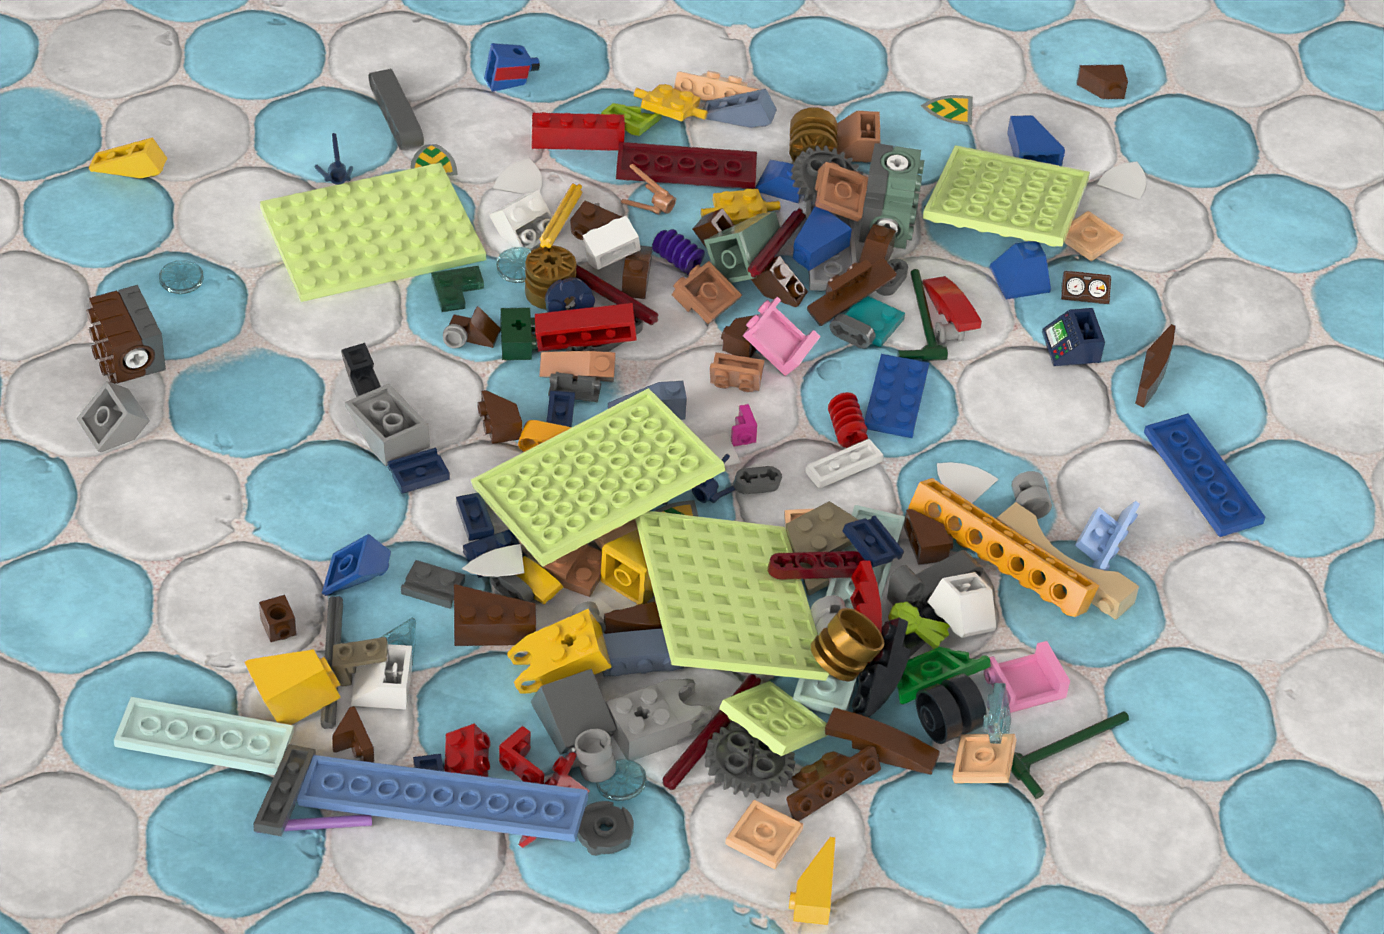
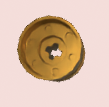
[789,107,838,162]
[525,245,577,310]
[810,608,884,682]

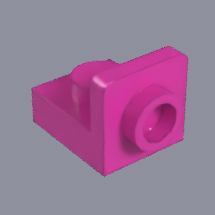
[731,404,757,447]

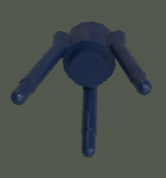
[315,133,353,185]
[692,454,735,503]

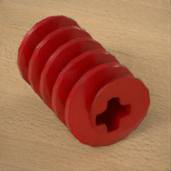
[828,392,868,448]

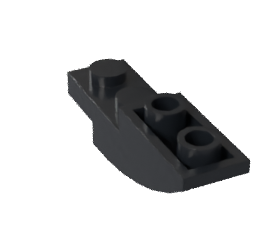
[852,617,911,717]

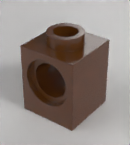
[259,595,296,643]

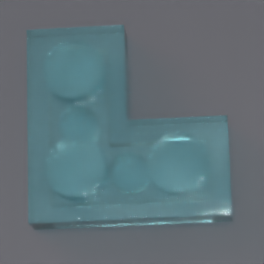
[983,683,1011,744]

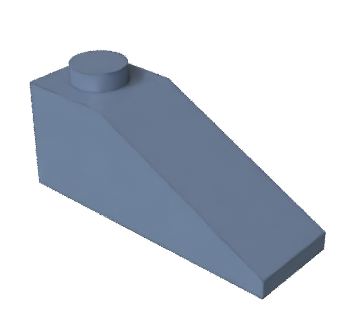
[703,89,777,128]
[608,380,687,420]

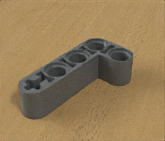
[887,550,983,611]

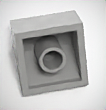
[77,381,150,452]

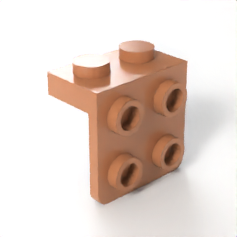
[709,352,764,392]

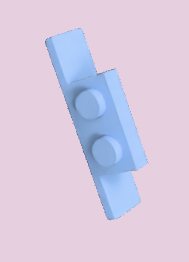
[1075,501,1140,571]

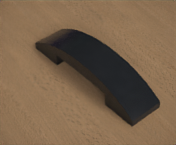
[341,343,381,397]

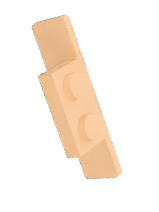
[674,71,761,101]

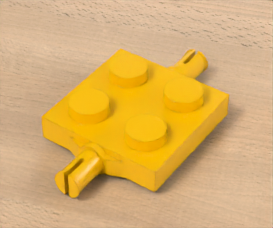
[634,84,708,121]
[701,189,780,225]

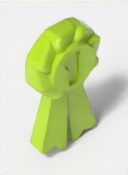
[888,602,950,649]

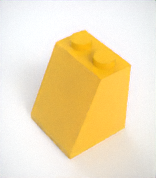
[600,529,654,604]
[244,649,341,725]

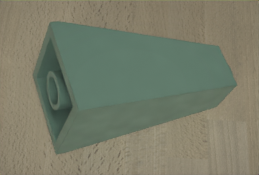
[704,211,780,283]

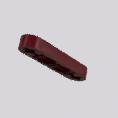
[767,551,865,579]

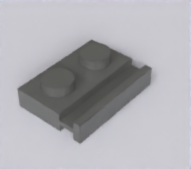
[401,560,465,609]

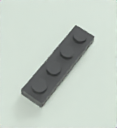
[253,744,316,837]

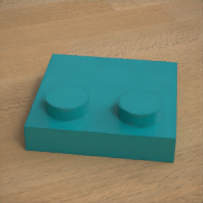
[845,296,905,348]

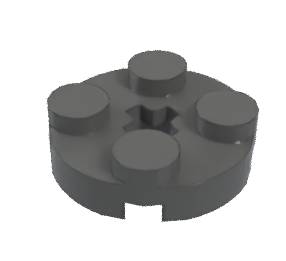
[577,801,634,856]

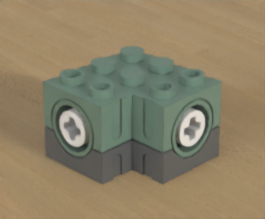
[859,143,925,249]

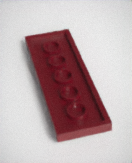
[616,142,757,189]

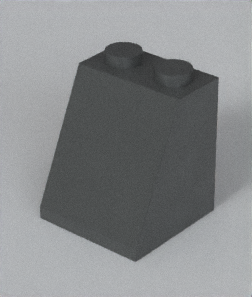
[531,669,616,755]

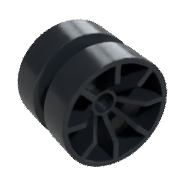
[915,673,987,744]

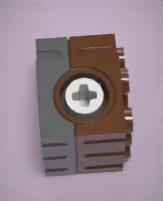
[86,285,166,384]

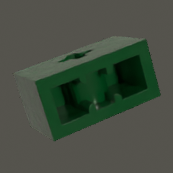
[500,308,537,360]

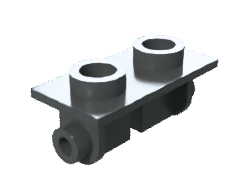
[548,371,602,402]

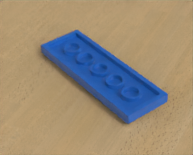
[1144,413,1265,537]

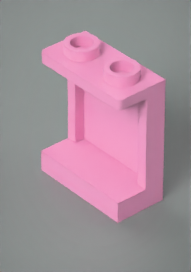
[743,297,821,376]
[984,641,1070,714]

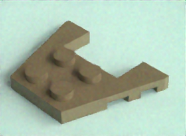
[786,501,858,596]

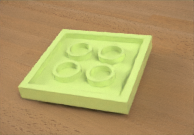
[719,681,828,756]

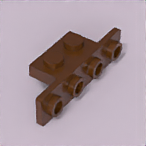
[807,258,897,326]
[786,745,881,822]

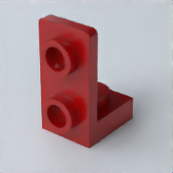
[499,726,544,784]

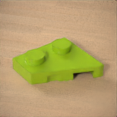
[601,103,662,136]

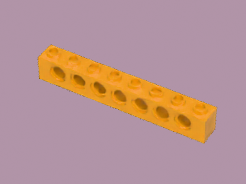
[908,478,1099,617]

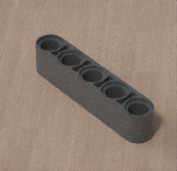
[368,69,424,150]

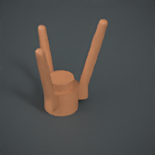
[621,164,676,215]

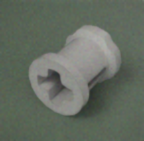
[935,322,965,344]

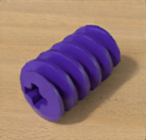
[652,229,705,275]

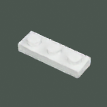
[805,439,883,489]

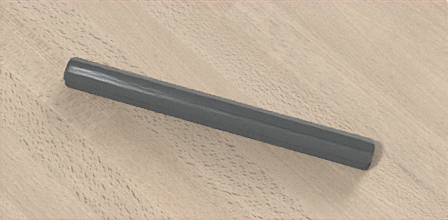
[320,596,343,729]

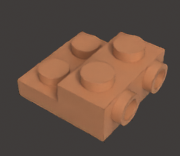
[815,162,868,222]
[672,261,742,324]
[539,543,602,597]

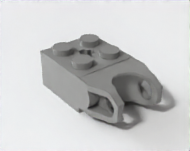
[605,679,713,762]

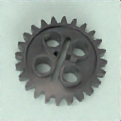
[791,146,863,213]
[704,723,796,798]

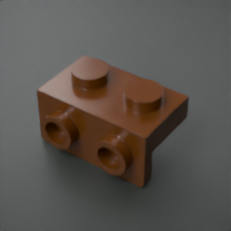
[570,200,622,240]

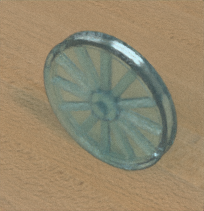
[496,247,532,283]
[159,260,204,294]
[596,760,647,801]

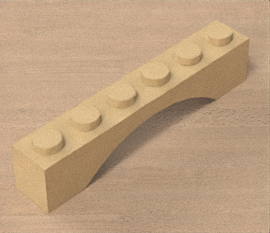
[996,502,1139,620]

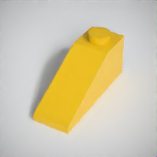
[88,137,167,178]
[789,837,836,925]

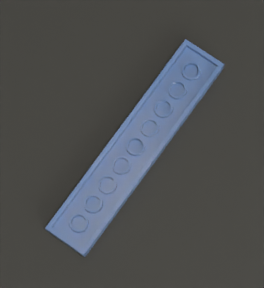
[297,755,588,842]

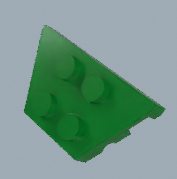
[897,647,991,705]

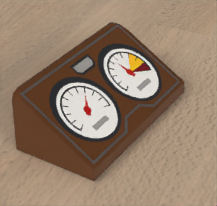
[1061,271,1111,304]

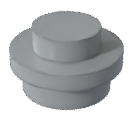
[443,324,468,348]

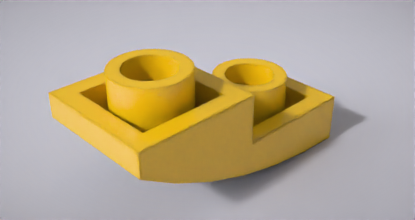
[516,556,563,604]

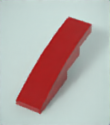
[922,276,982,332]
[850,561,882,663]

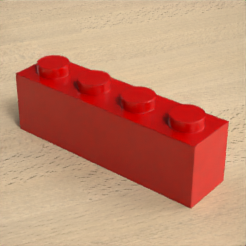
[532,112,625,151]
[535,303,637,351]

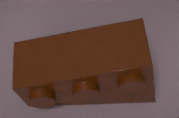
[454,584,536,646]

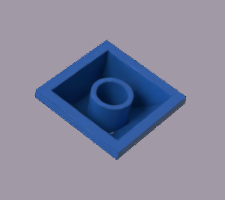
[755,160,803,203]
[990,241,1051,299]
[322,534,391,596]

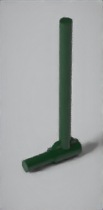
[897,269,948,361]
[1011,711,1129,799]

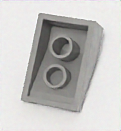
[345,384,430,466]

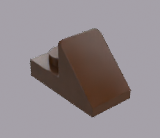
[449,306,501,348]
[332,706,374,763]

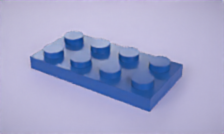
[865,354,929,438]

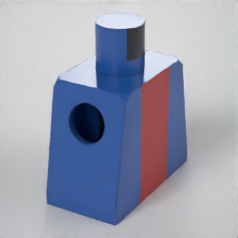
[484,43,540,92]

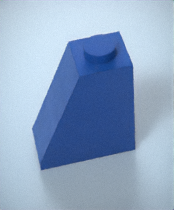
[1007,115,1065,166]
[792,207,852,271]

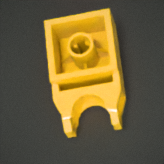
[507,609,612,694]

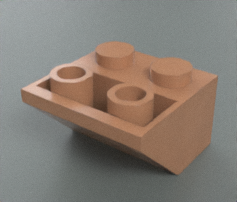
[837,111,881,163]

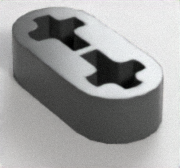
[876,259,908,296]
[830,314,876,349]
[733,466,782,494]
[490,575,534,602]

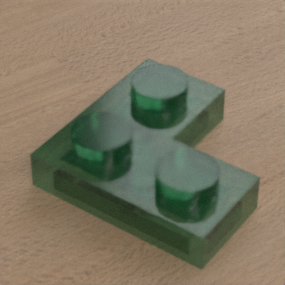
[431,266,484,312]

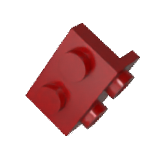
[445,723,491,777]

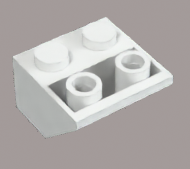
[489,190,552,253]
[583,216,641,270]
[927,572,996,638]
[351,644,412,710]

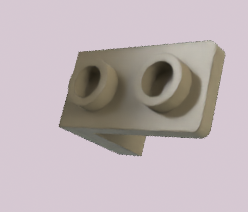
[332,637,388,687]

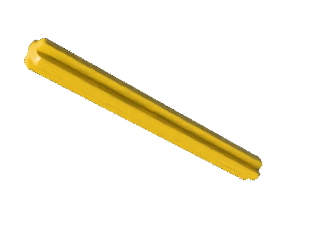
[539,183,582,248]

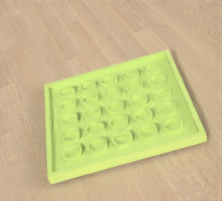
[923,145,1090,247]

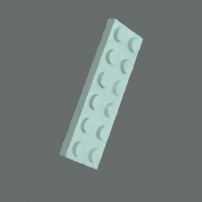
[114,697,294,775]

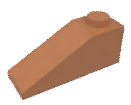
[539,351,616,382]

